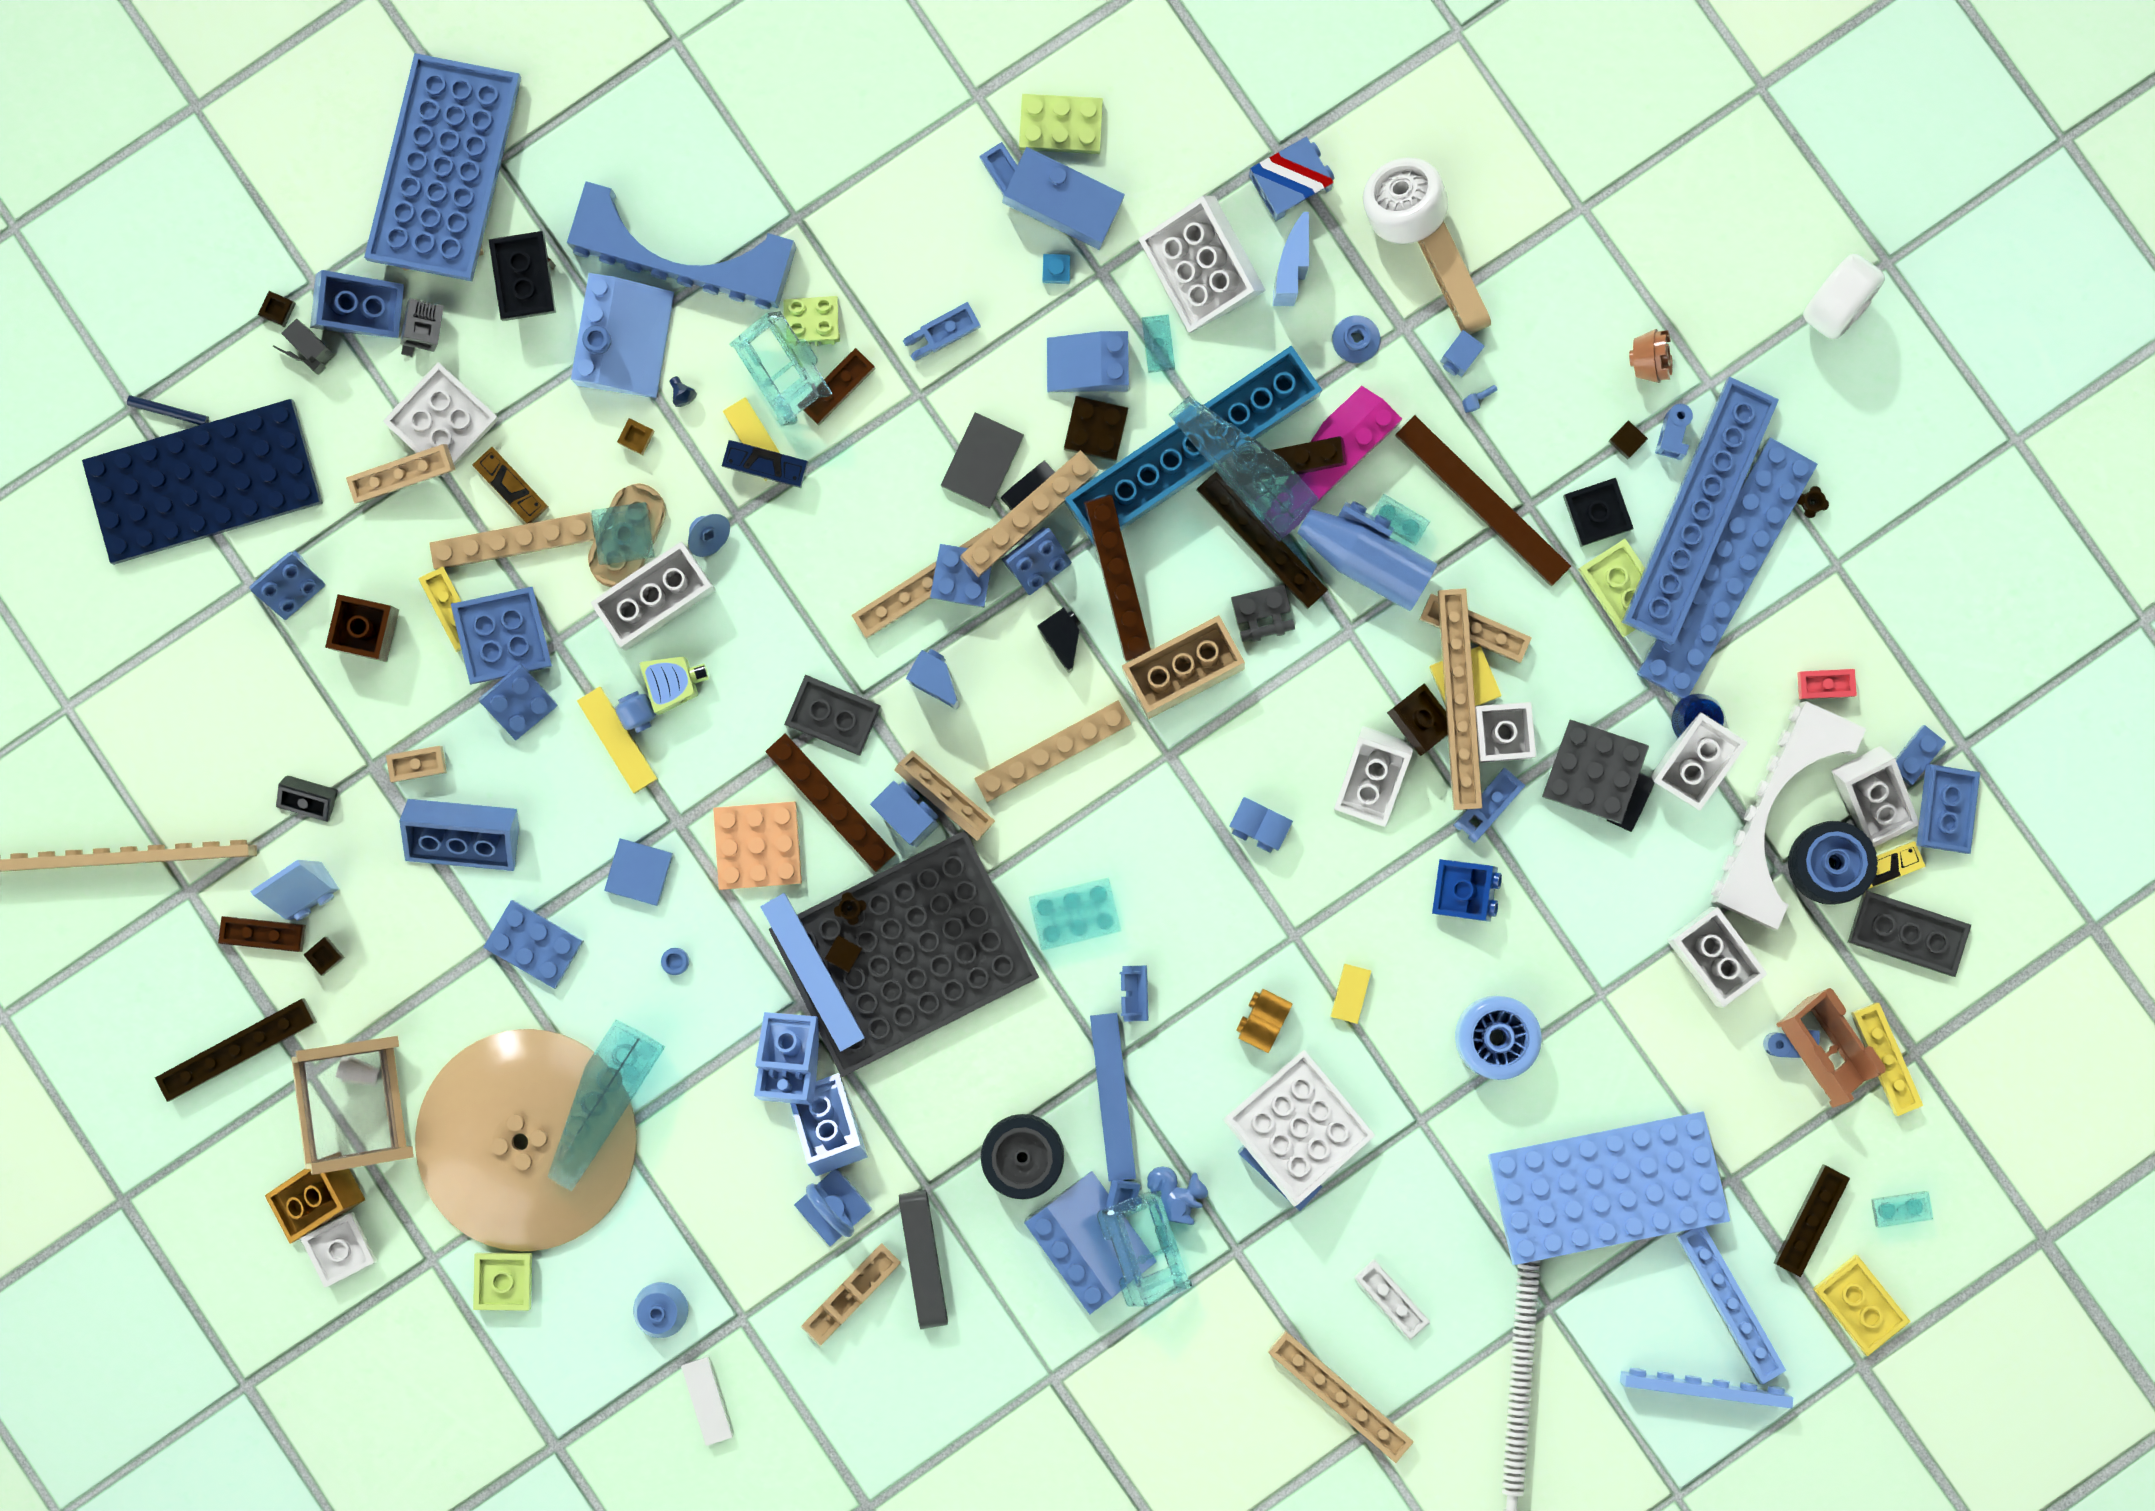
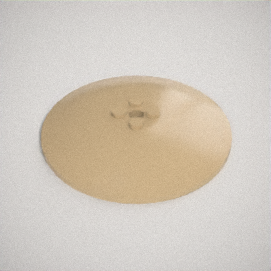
[415,1029,637,1251]

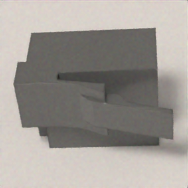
[400,298,444,357]
[272,318,335,375]

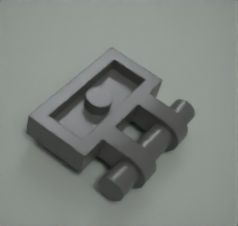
[1231,584,1295,642]

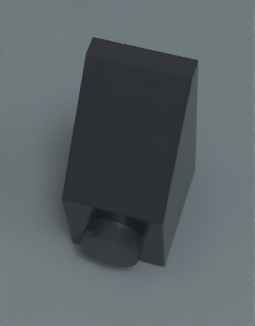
[1037,607,1081,673]

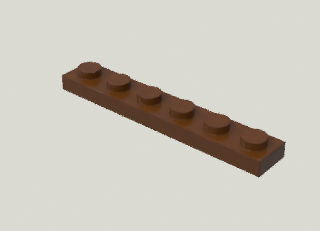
[1084,495,1151,661]
[765,733,896,872]

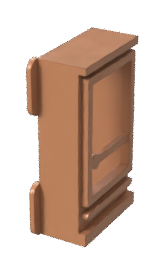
[1776,988,1886,1108]

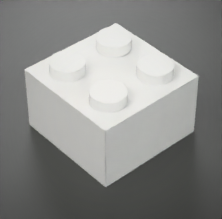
[1475,702,1536,763]

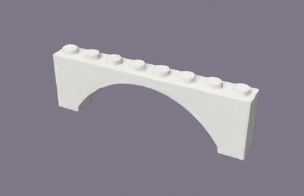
[1710,701,1867,930]

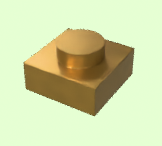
[617,418,655,456]

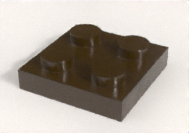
[1064,396,1129,462]
[1387,683,1448,756]

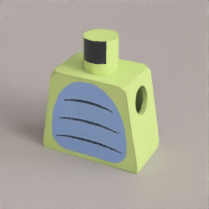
[639,657,709,715]

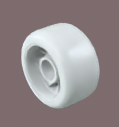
[1362,157,1448,244]
[1803,253,1885,340]

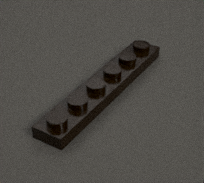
[1196,471,1328,610]
[154,998,317,1102]

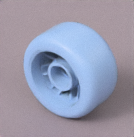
[1455,995,1542,1080]

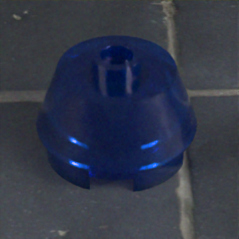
[1671,693,1726,738]

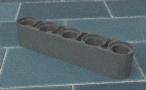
[899,1190,948,1330]

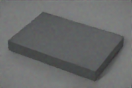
[940,412,1024,509]
[784,674,881,756]

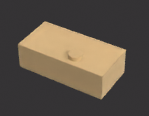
[1121,615,1245,720]

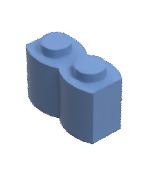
[1229,797,1293,853]

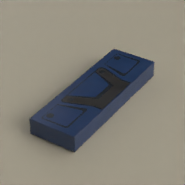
[721,440,809,488]

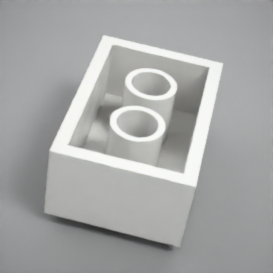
[1666,907,1768,1007]

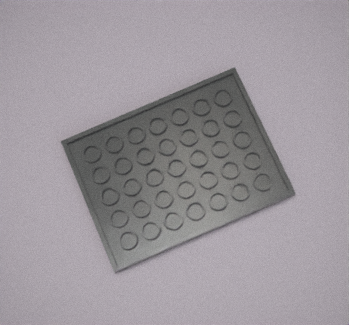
[768,830,1040,1077]

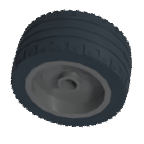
[981,1114,1064,1200]

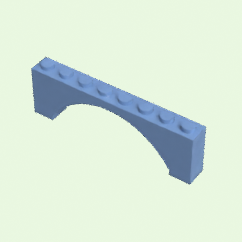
[567,181,797,310]

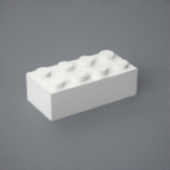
[590,541,716,651]

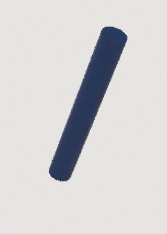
[127,395,209,425]

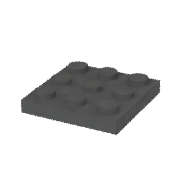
[1542,719,1649,824]

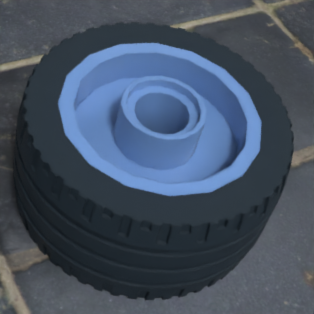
[1788,821,1878,905]

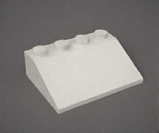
[1138,195,1266,333]

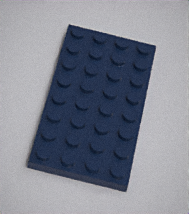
[82,399,323,565]

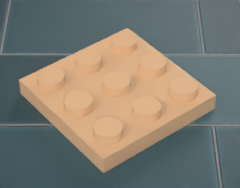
[713,801,802,890]

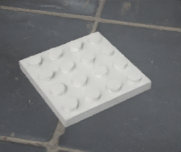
[1222,1050,1375,1207]

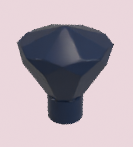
[669,376,697,407]

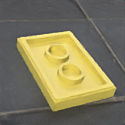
[1813,1254,1911,1356]

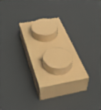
[386,746,447,783]

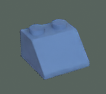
[905,649,959,710]

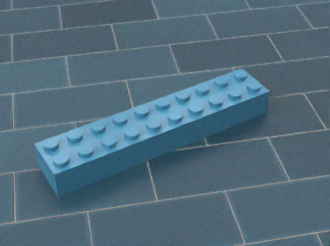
[1065,345,1322,547]

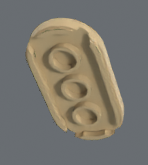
[588,483,666,588]

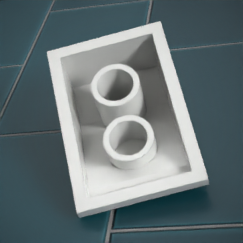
[1651,712,1748,811]
[1334,726,1413,827]
[1831,746,1919,847]

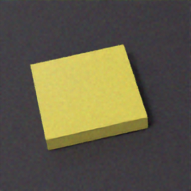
[1429,646,1502,707]

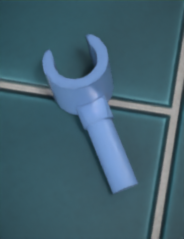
[1462,385,1498,413]

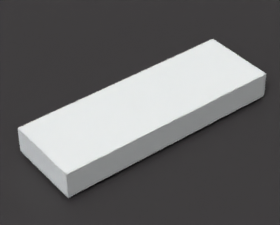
[1353,1258,1430,1341]
[681,1356,733,1446]

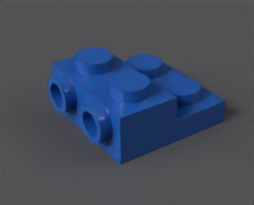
[1432,859,1502,922]

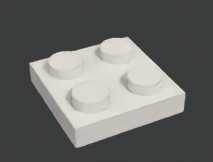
[300,1212,377,1288]

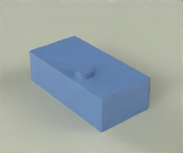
[1002,147,1125,250]

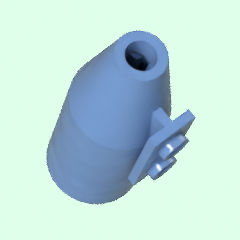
[1297,501,1437,611]

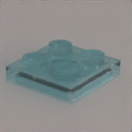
[591,502,655,565]

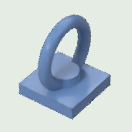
[794,1169,873,1246]

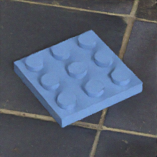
[451,586,552,685]

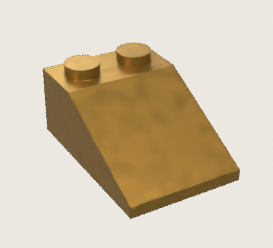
[265,1152,365,1244]

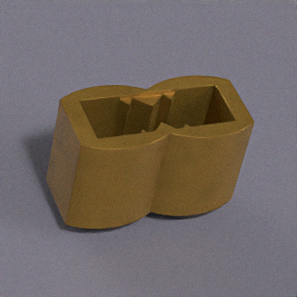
[1236,989,1293,1053]

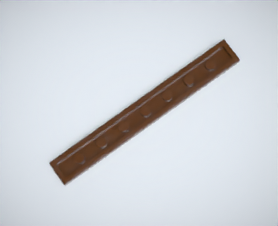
[1395,415,1571,586]

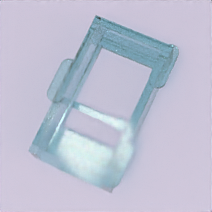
[729,311,832,426]
[1097,1191,1193,1307]

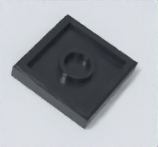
[1563,478,1634,547]

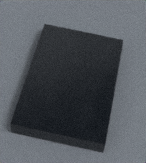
[488,231,556,321]

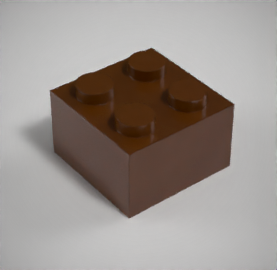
[325,594,400,662]

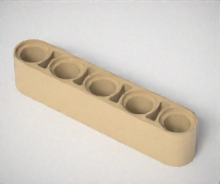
[1418,221,1491,335]

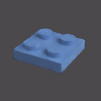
[930,544,992,608]
[479,664,558,741]

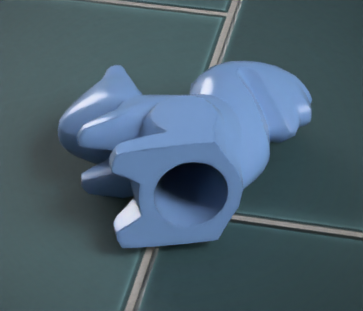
[1147,1166,1208,1225]

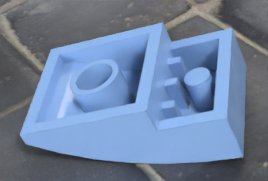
[1272,212,1309,306]
[754,1012,819,1105]

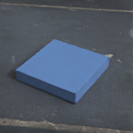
[604,838,673,906]

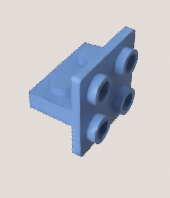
[1001,526,1072,595]
[249,551,325,620]

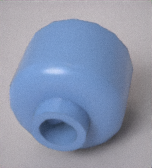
[615,691,656,733]

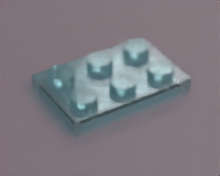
[1028,878,1121,951]

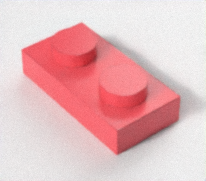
[1797,669,1857,700]

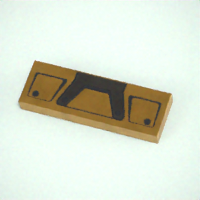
[472,447,549,524]

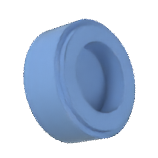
[582,325,611,354]
[661,948,690,975]

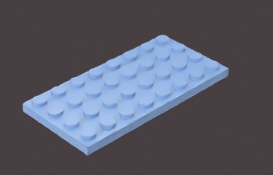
[1488,1111,1730,1265]

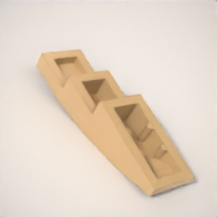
[800,1243,901,1346]

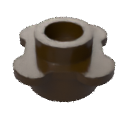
[1797,486,1829,518]
[834,892,867,925]

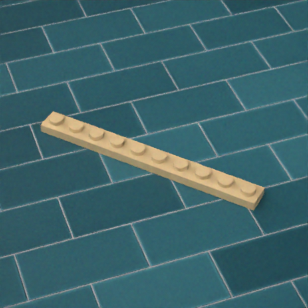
[0,840,257,872]

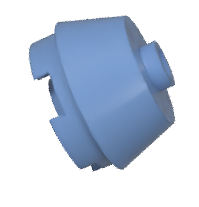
[633,1282,688,1338]

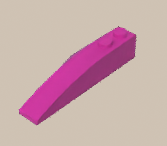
[1263,385,1402,536]

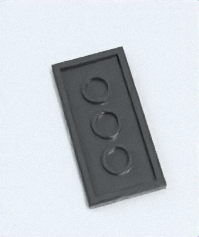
[1847,890,1971,977]

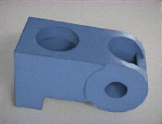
[1655,404,1693,460]
[1763,1030,1820,1058]

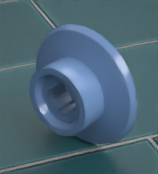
[1332,315,1381,363]
[688,514,730,557]

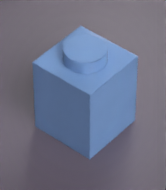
[1440,330,1485,377]

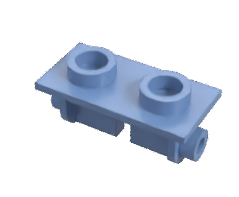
[1119,965,1149,1022]

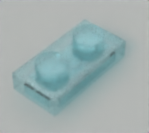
[1142,314,1175,373]
[1371,494,1431,546]
[1871,1191,1934,1228]

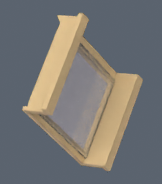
[291,1036,414,1175]

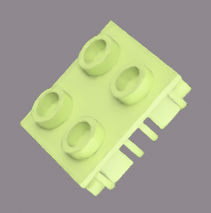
[784,296,840,348]

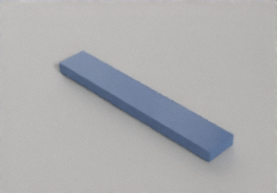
[1090,1012,1136,1182]

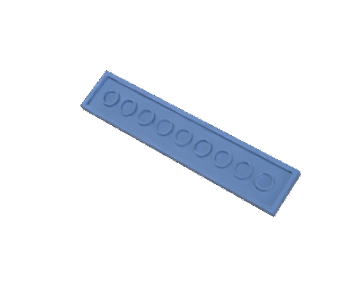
[1622,377,1779,645]
[1637,437,1818,701]

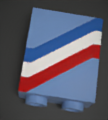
[1249,136,1335,222]

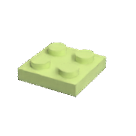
[473,1252,532,1311]

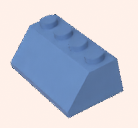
[399,799,519,871]

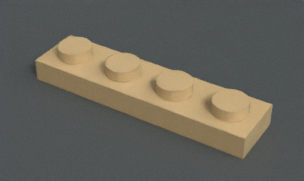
[346,444,455,504]
[1419,593,1532,663]
[894,750,995,841]

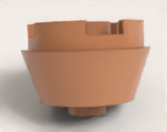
[1629,329,1673,383]

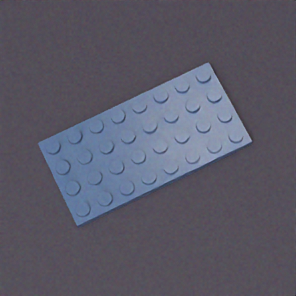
[364,53,522,282]

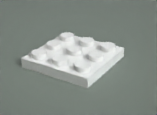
[382,362,500,478]

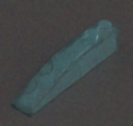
[1169,396,1319,541]
[547,1019,665,1191]

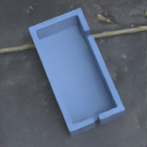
[870,780,940,848]

